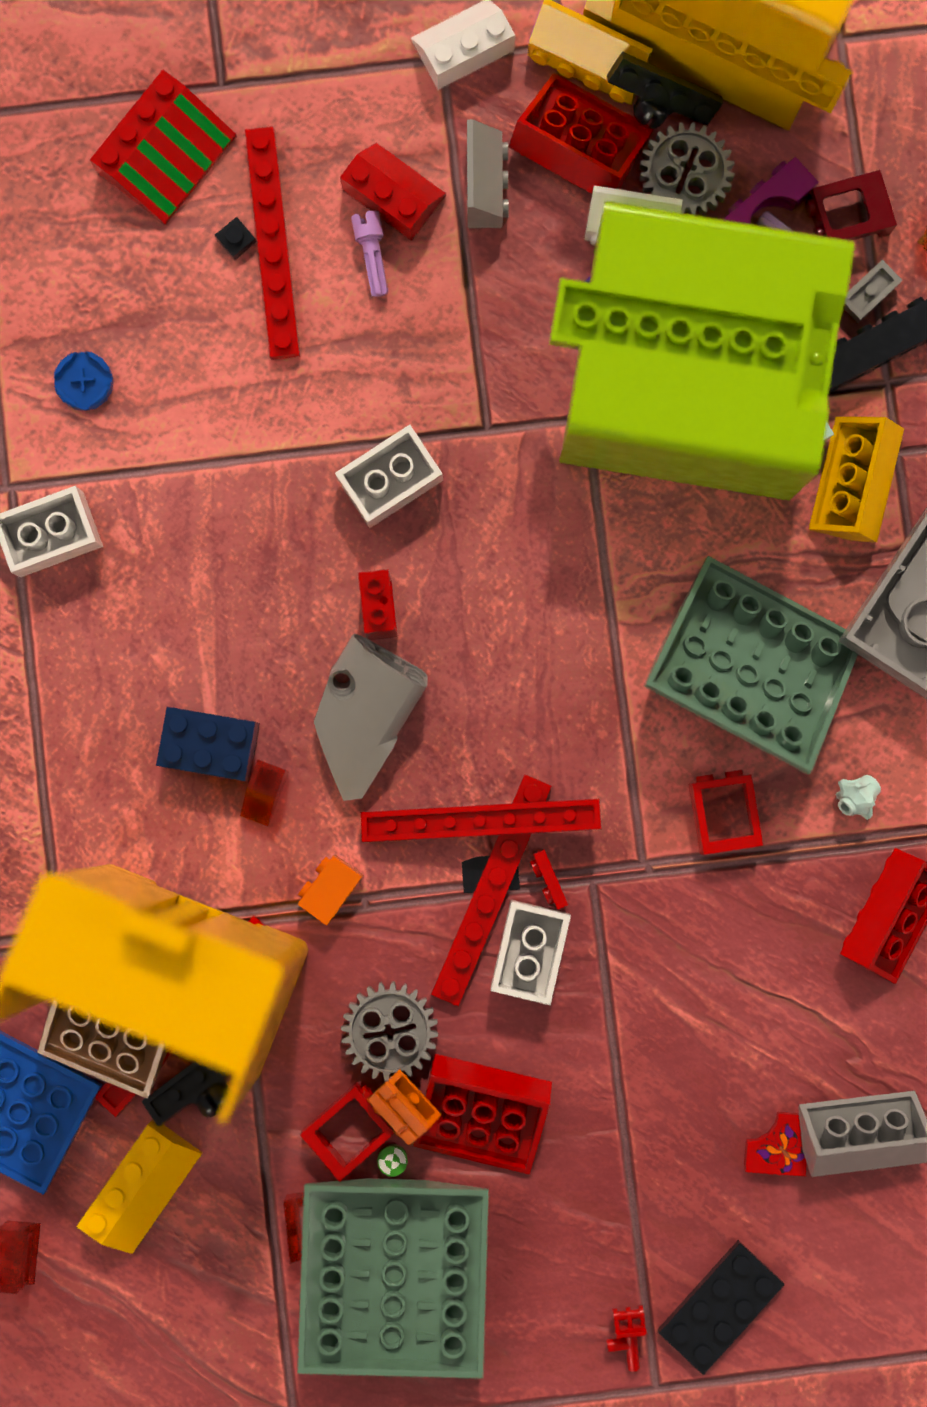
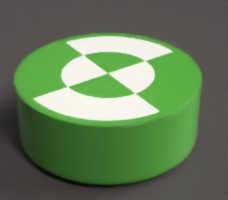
[377,1144,408,1177]

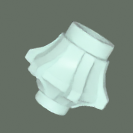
[835,775,881,820]

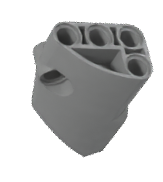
[314,634,428,801]

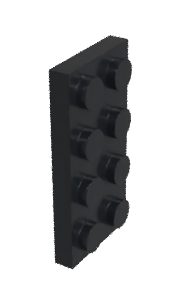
[657,1240,785,1375]

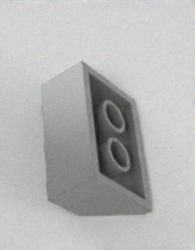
[467,119,509,228]

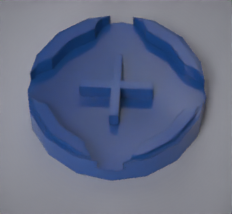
[54,351,114,411]

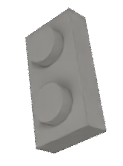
[844,259,903,323]

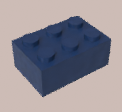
[156,707,260,782]

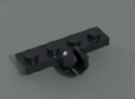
[607,52,723,129]
[142,1059,231,1126]

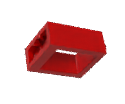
[358,569,398,640]
[688,770,764,855]
[300,1082,395,1182]

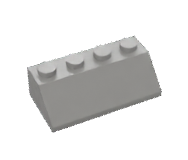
[798,1091,927,1177]

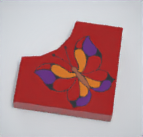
[744,1112,807,1177]

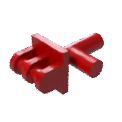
[606,1305,647,1372]

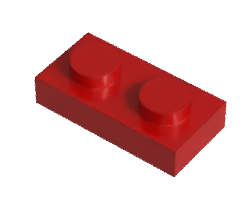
[530,849,568,910]

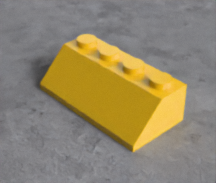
[528,0,652,105]
[809,417,904,543]
[76,1120,203,1254]

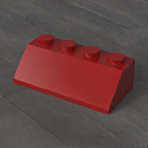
[840,848,927,984]

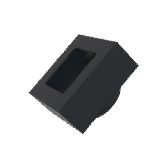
[215,217,257,261]

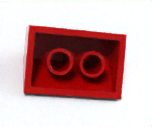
[340,142,446,241]

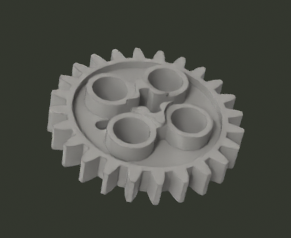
[639,123,735,217]
[341,981,438,1081]

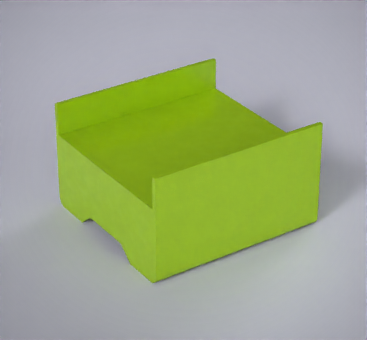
[549,201,855,501]

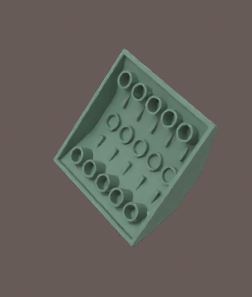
[644,556,858,775]
[297,1178,489,1378]

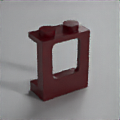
[805,170,897,241]

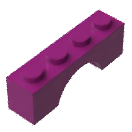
[717,156,819,225]

